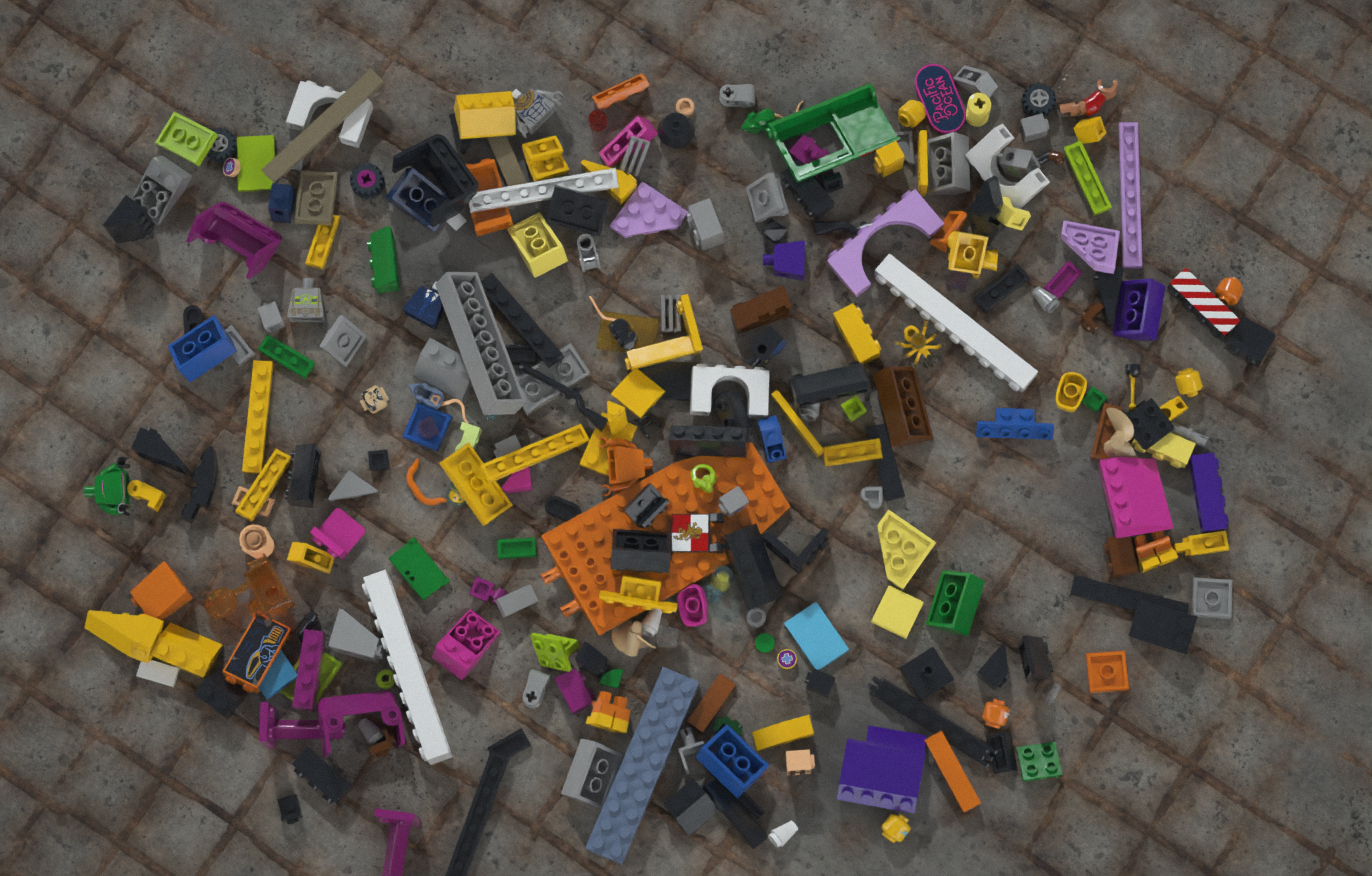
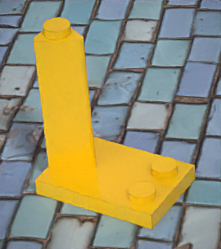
[625,294,703,371]
[580,401,637,477]

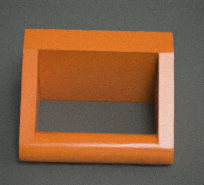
[930,211,967,253]

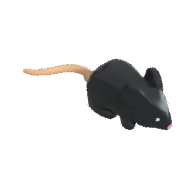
[589,296,638,353]

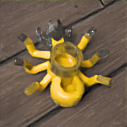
[894,319,945,370]

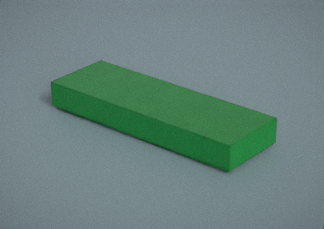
[257,334,316,380]

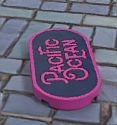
[915,64,966,135]

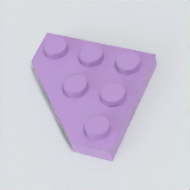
[610,181,688,238]
[1061,221,1120,274]

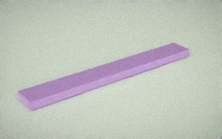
[1118,122,1142,269]

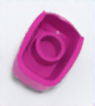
[677,584,708,627]

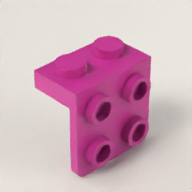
[310,508,366,560]

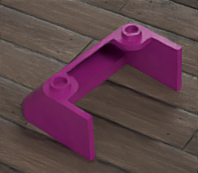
[186,202,282,279]
[317,691,405,758]

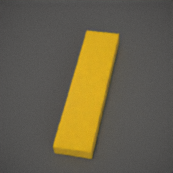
[771,390,823,458]
[235,449,291,522]

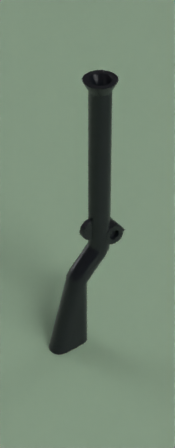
[814,221,891,235]
[518,361,608,432]

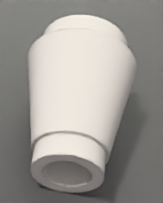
[641,608,662,637]
[768,820,798,848]

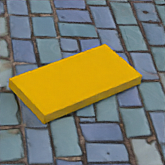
[439,442,513,526]

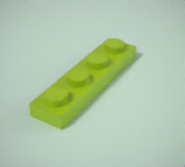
[1063,141,1112,216]

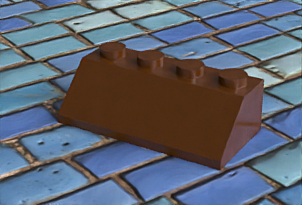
[873,366,934,446]

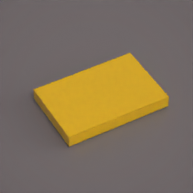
[917,130,928,196]

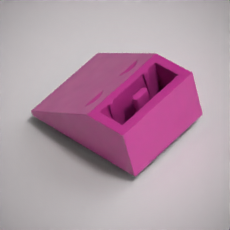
[431,609,500,680]

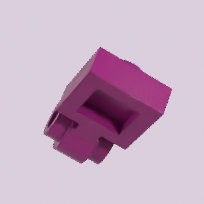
[469,577,508,605]

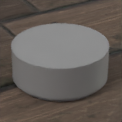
[746,607,766,628]

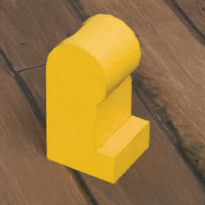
[1159,396,1188,421]
[127,480,166,512]

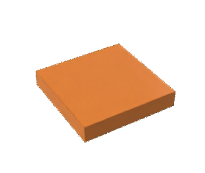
[1085,651,1129,693]

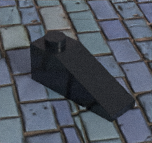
[1094,267,1124,327]
[575,642,609,678]

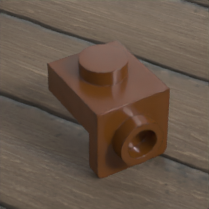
[1080,301,1104,335]
[368,728,396,758]

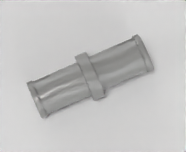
[1170,422,1209,449]

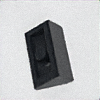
[987,731,1018,774]

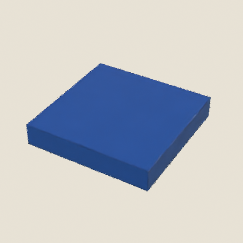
[402,402,453,452]

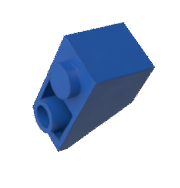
[757,415,787,463]

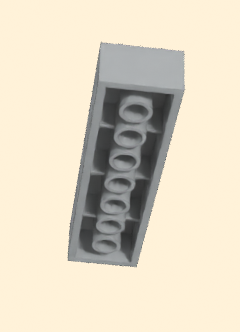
[435,272,526,415]

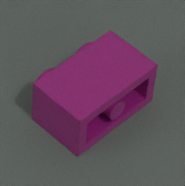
[555,668,595,715]

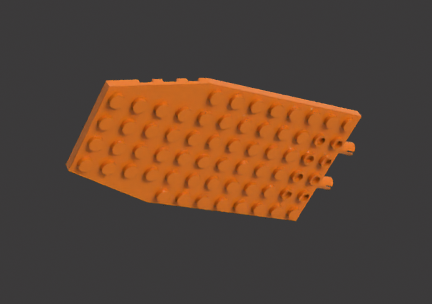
[540,442,790,636]

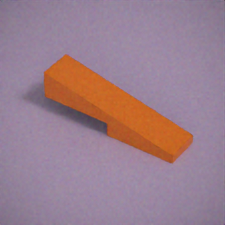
[924,731,981,812]

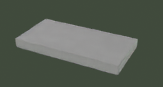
[517,343,591,416]

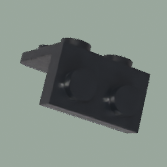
[1224,317,1275,367]
[1125,398,1174,450]

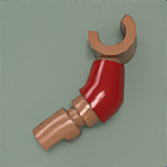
[1059,79,1118,117]

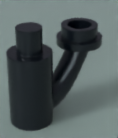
[291,611,318,641]

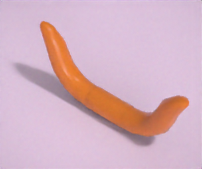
[406,458,447,506]

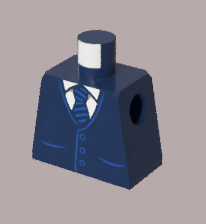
[402,281,444,330]

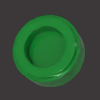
[755,633,775,653]

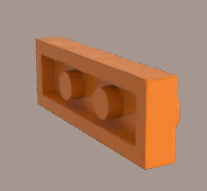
[592,73,649,110]

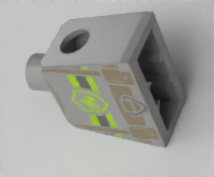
[997,147,1040,179]
[287,278,326,322]

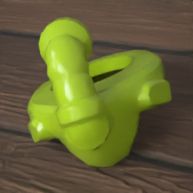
[690,464,717,493]

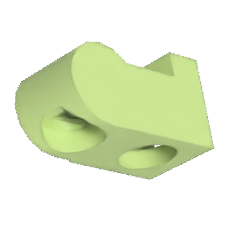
[455,422,482,451]

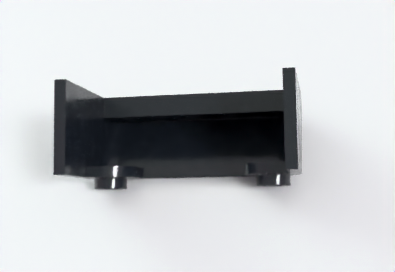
[392,134,479,228]
[789,361,872,416]

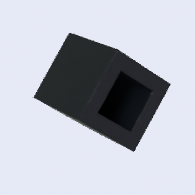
[804,669,836,698]

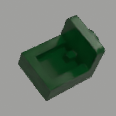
[713,715,743,737]

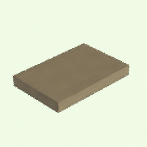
[294,170,339,226]

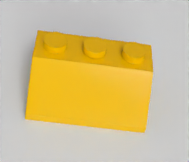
[454,91,516,139]
[150,622,223,680]

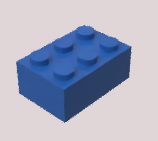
[695,725,769,799]

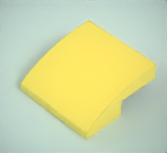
[871,585,924,639]

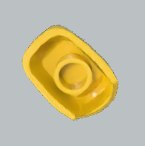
[1056,372,1087,413]

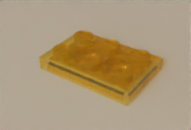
[596,311,659,353]

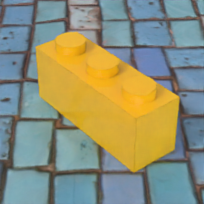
[833,303,881,364]

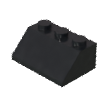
[103,195,155,243]
[285,443,321,508]
[611,529,671,574]

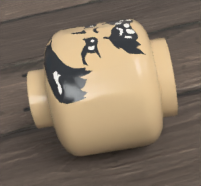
[360,385,389,414]

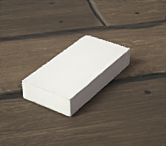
[136,660,180,688]

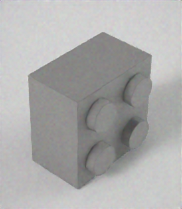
[686,198,723,251]

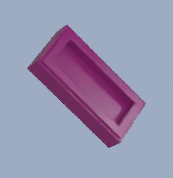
[1043,261,1083,301]

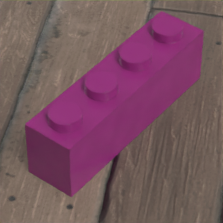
[292,629,327,712]

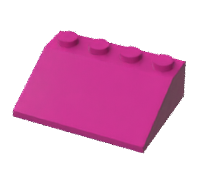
[1098,457,1173,539]

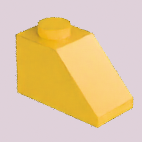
[287,542,335,574]

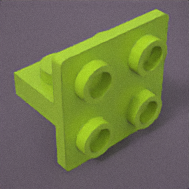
[530,633,579,672]

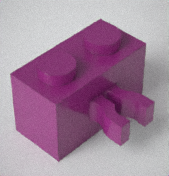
[789,135,830,180]

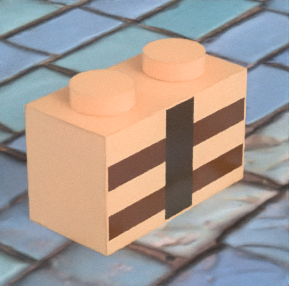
[786,749,815,776]

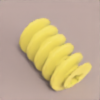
[966,93,991,127]

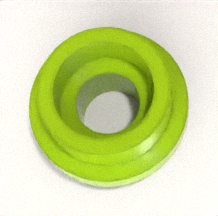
[376,669,395,689]

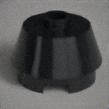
[658,113,695,149]

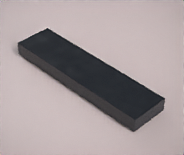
[867,423,905,502]
[703,778,768,849]

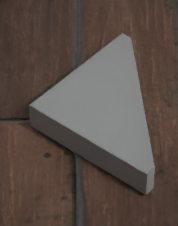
[895,131,915,166]
[328,470,378,502]

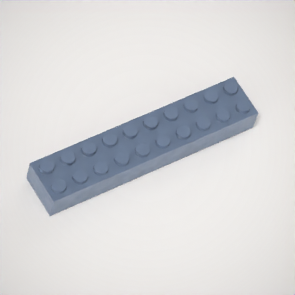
[585,667,699,866]

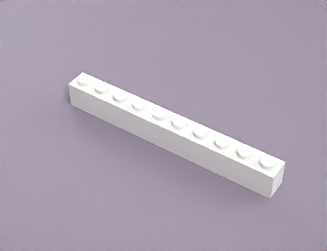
[874,253,1038,393]

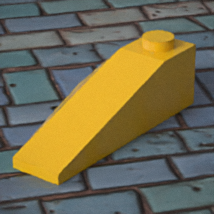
[84,610,164,664]

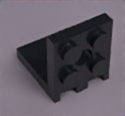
[763,527,830,574]

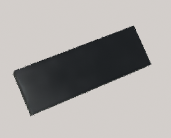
[973,264,1030,314]

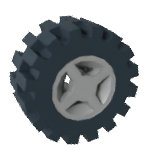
[1022,82,1056,117]
[207,127,237,164]

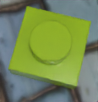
[840,395,867,422]

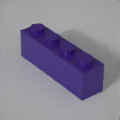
[1189,452,1229,534]

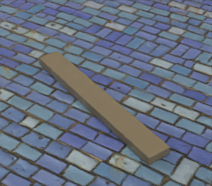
[262,69,384,183]

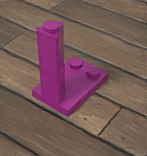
[259,702,347,749]
[374,808,421,876]

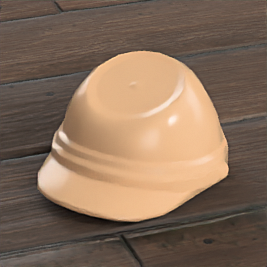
[239,524,275,560]

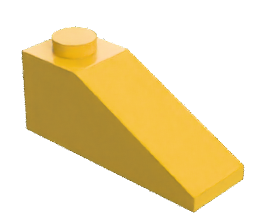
[581,160,637,205]

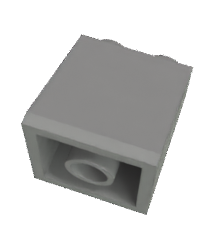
[328,608,385,663]

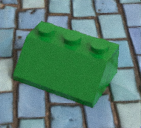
[367,226,400,294]
[925,570,985,636]

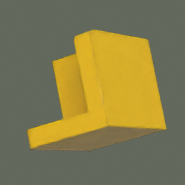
[1074,116,1107,144]

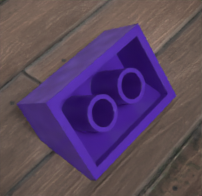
[1112,278,1165,341]
[866,725,927,752]

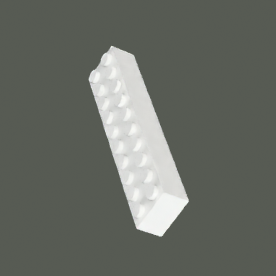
[362,570,453,765]

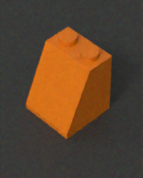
[130,561,193,621]

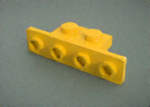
[599,575,677,614]

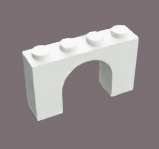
[286,81,373,148]
[965,124,1050,209]
[690,364,769,419]

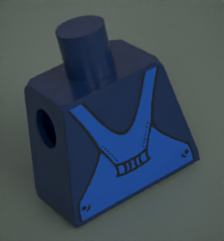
[268,183,296,223]

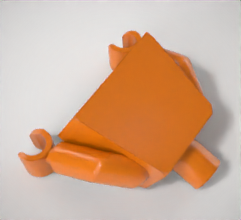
[598,436,653,496]

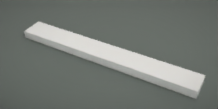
[469,168,619,213]

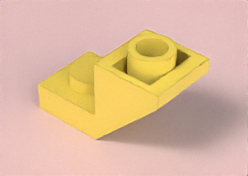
[997,196,1031,230]

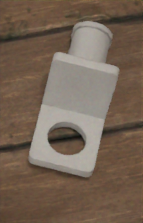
[678,727,705,775]

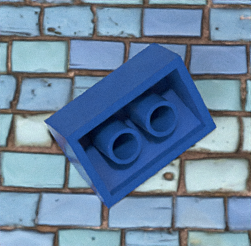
[168,315,237,382]

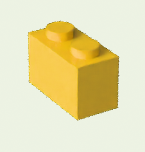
[873,141,905,178]

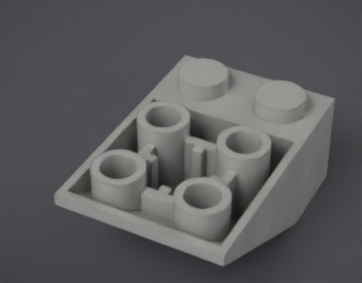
[131,156,192,225]

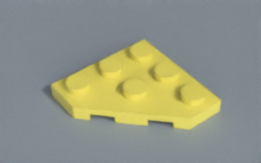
[877,509,936,590]

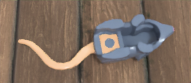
[408,383,469,423]

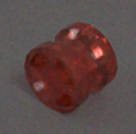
[588,110,608,132]

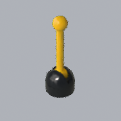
[1125,364,1141,411]

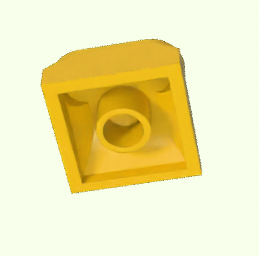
[947,231,988,274]

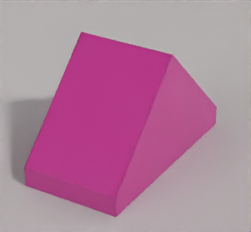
[501,467,533,494]

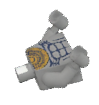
[512,89,565,138]

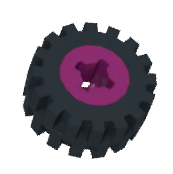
[350,163,385,199]

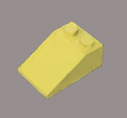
[507,212,568,278]

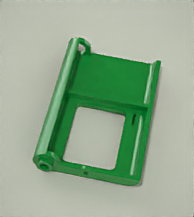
[765,83,901,183]

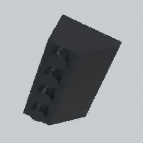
[720,523,783,610]

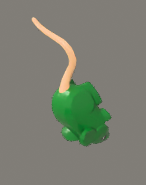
[740,101,804,134]

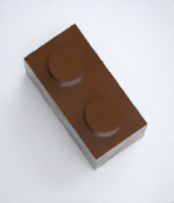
[1103,536,1138,579]

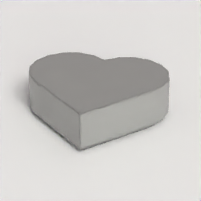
[860,487,883,510]

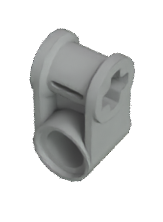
[719,84,755,107]
[577,234,601,273]
[523,669,551,709]

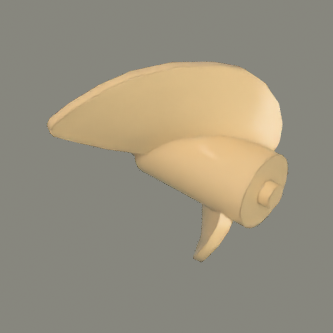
[1104,408,1138,458]
[612,619,656,657]

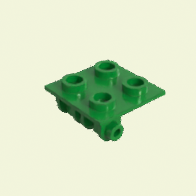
[1016,742,1063,782]

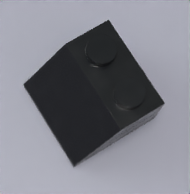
[194,666,249,720]
[663,778,719,836]

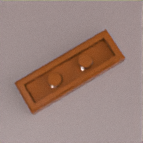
[1090,403,1123,461]
[687,674,736,733]

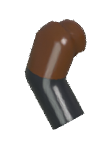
[1036,151,1065,166]

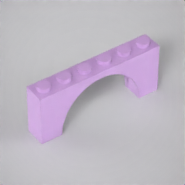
[827,189,944,298]

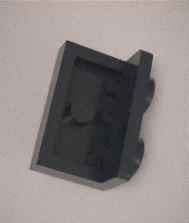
[622,483,670,528]

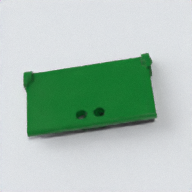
[388,537,450,601]

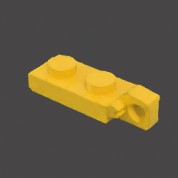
[1173,531,1230,556]

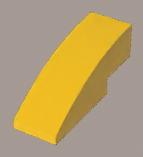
[752,715,814,751]

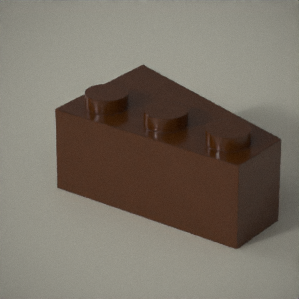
[730,285,792,334]

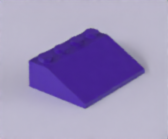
[837,738,926,814]

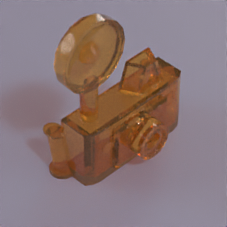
[205,553,295,620]

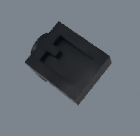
[277,794,303,825]

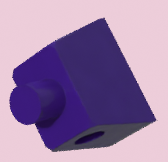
[763,241,805,281]

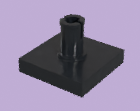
[900,647,954,701]

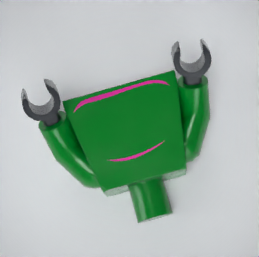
[84,456,131,516]

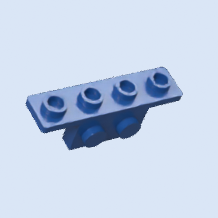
[976,408,1054,440]

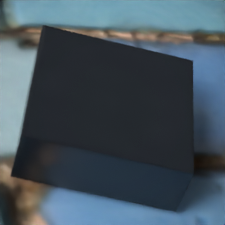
[368,449,389,471]

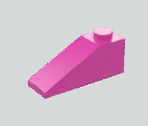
[599,116,658,167]

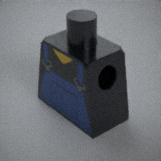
[746,326,788,369]

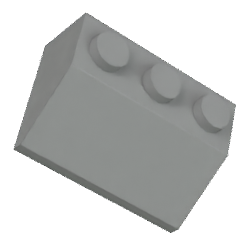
[927,132,970,195]
[413,338,472,402]
[561,738,623,810]

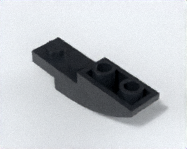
[181,446,218,524]

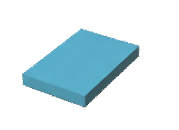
[784,602,849,670]

